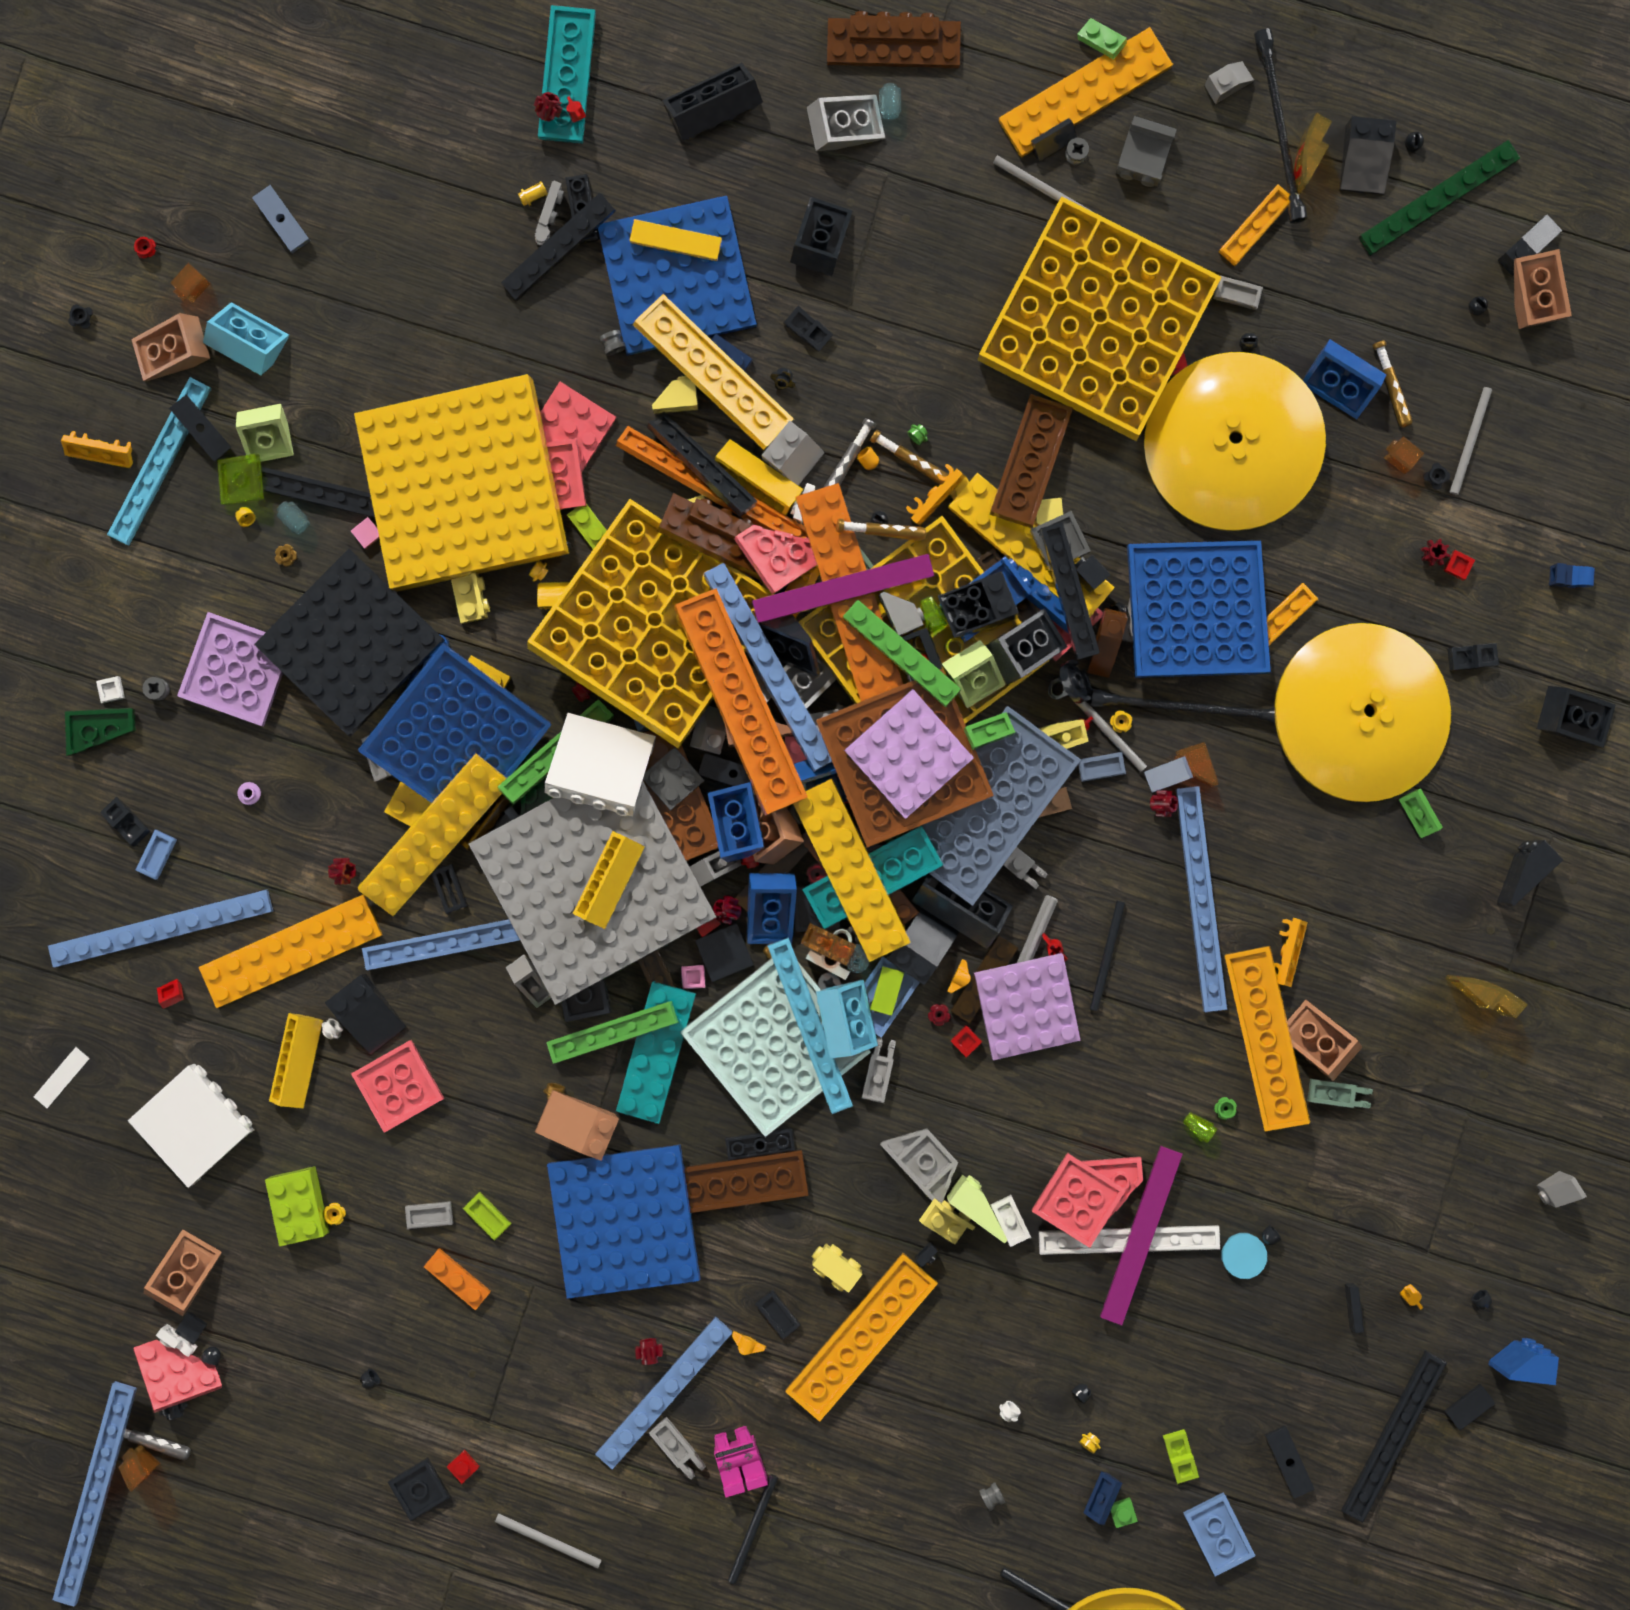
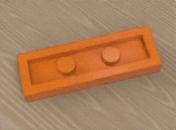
[424,1248,491,1310]

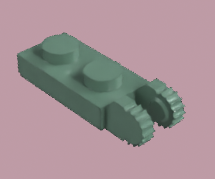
[1307,1079,1373,1108]

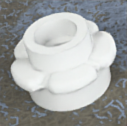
[322,1019,343,1039]
[999,1401,1021,1422]

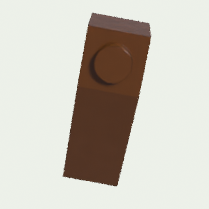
[1087,608,1128,678]

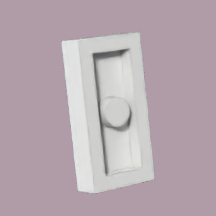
[991,1195,1031,1247]

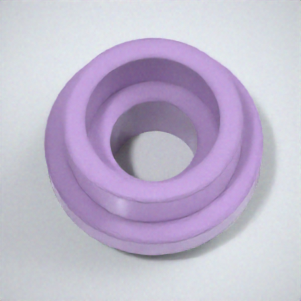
[238,782,261,805]

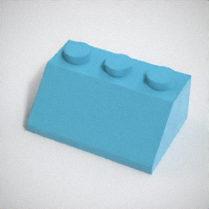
[203,302,289,375]
[816,980,878,1058]

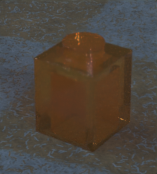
[170,263,211,303]
[1384,436,1424,474]

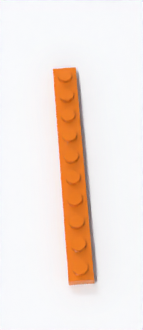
[616,426,808,538]

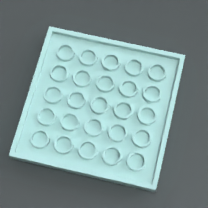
[681,958,870,1137]

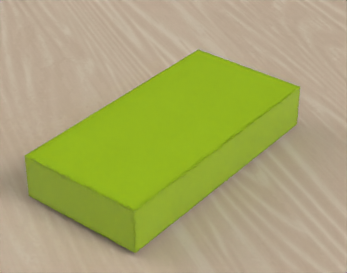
[870,966,904,1016]
[463,1192,512,1241]

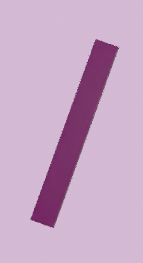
[752,554,934,623]
[1100,1146,1182,1325]

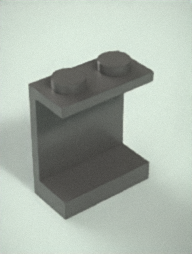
[1116,116,1177,187]

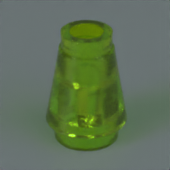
[920,596,947,632]
[1183,1112,1217,1143]

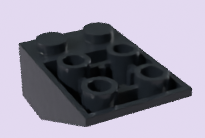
[938,571,1019,638]

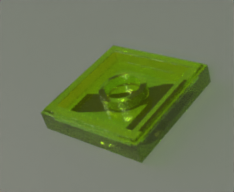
[217,454,264,505]

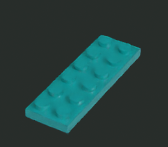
[538,5,596,144]
[802,825,944,929]
[616,981,696,1124]

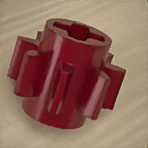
[534,92,563,121]
[1421,539,1450,567]
[1150,790,1178,817]
[328,858,356,885]
[713,895,741,924]
[635,1338,663,1365]

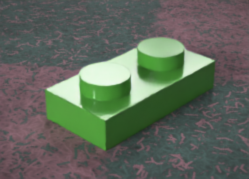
[1077,18,1127,60]
[964,712,1015,750]
[1399,788,1443,838]

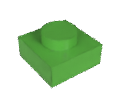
[1110,1497,1138,1528]

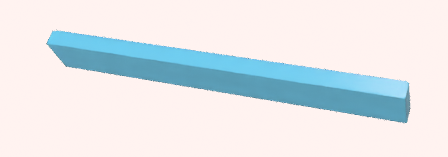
[107,377,211,546]
[768,938,853,1114]

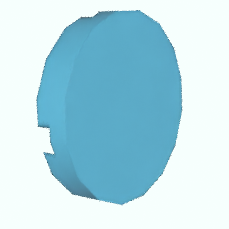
[1221,1233,1267,1279]

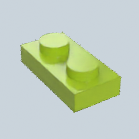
[567,504,607,549]

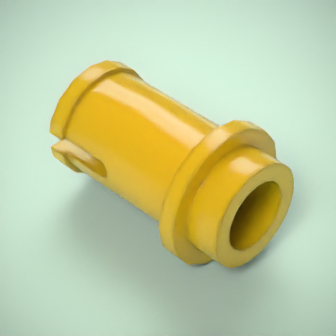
[518,181,548,206]

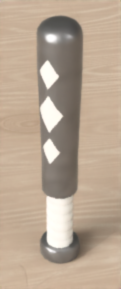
[823,418,876,488]
[124,1429,191,1460]

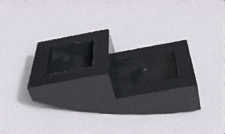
[783,305,833,352]
[1447,643,1499,671]
[100,797,151,847]

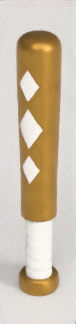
[1373,340,1413,428]
[870,430,949,485]
[836,519,926,541]

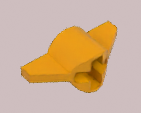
[947,959,971,993]
[1399,1284,1423,1310]
[732,1331,766,1355]

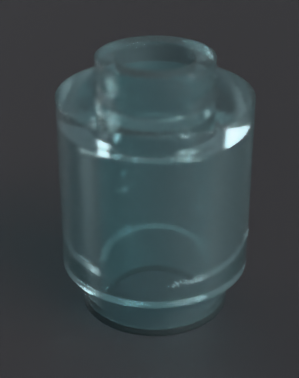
[879,83,902,119]
[277,501,310,535]
[846,945,869,973]

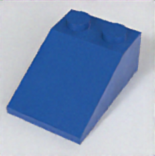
[747,873,797,944]

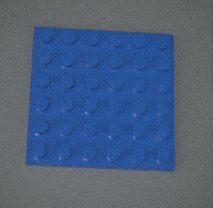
[598,195,757,356]
[1127,541,1271,678]
[358,643,552,803]
[547,1144,700,1298]

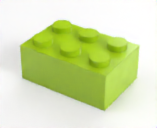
[265,1166,330,1247]

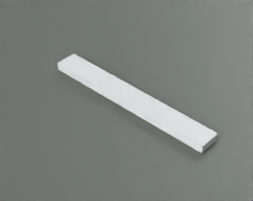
[1039,1225,1220,1255]

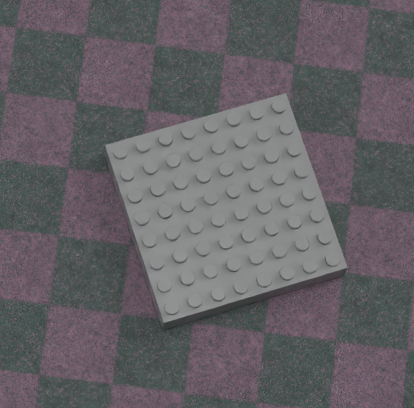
[469,781,716,1005]

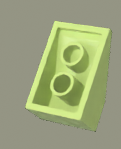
[946,1175,1007,1243]

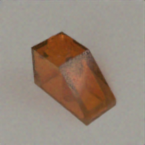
[1174,742,1219,787]
[801,923,856,966]
[118,1445,160,1492]

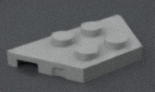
[880,1128,958,1203]

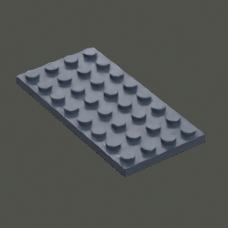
[922,706,1081,906]

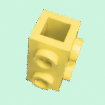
[812,1244,862,1293]

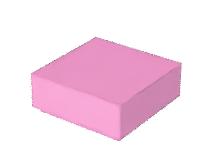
[351,517,379,549]
[681,965,705,989]

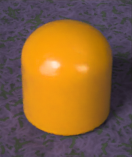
[857,447,879,470]

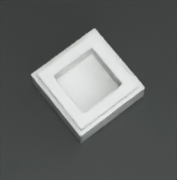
[96,676,125,704]

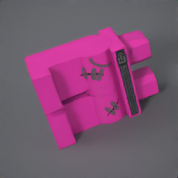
[714,1426,768,1497]

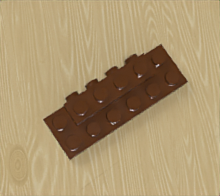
[827,11,961,68]
[657,493,770,582]

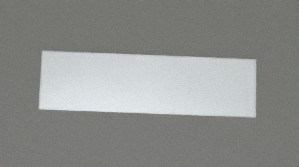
[34,1047,89,1108]

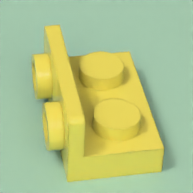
[451,572,490,624]
[919,1198,975,1244]

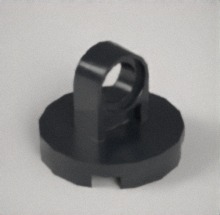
[1048,659,1092,704]

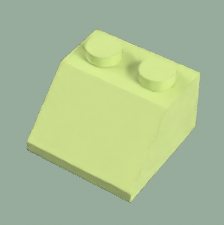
[236,404,294,464]
[942,640,1005,708]

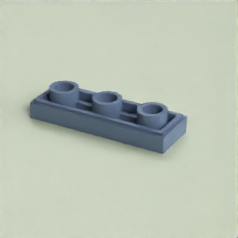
[252,185,310,253]

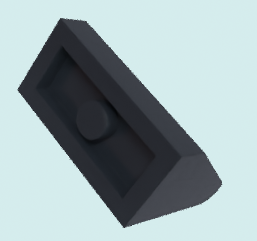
[902,628,944,682]

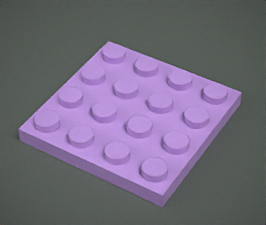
[177,612,283,726]
[844,689,974,819]
[974,953,1081,1060]

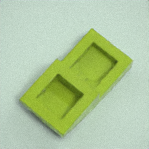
[1163,1429,1199,1484]

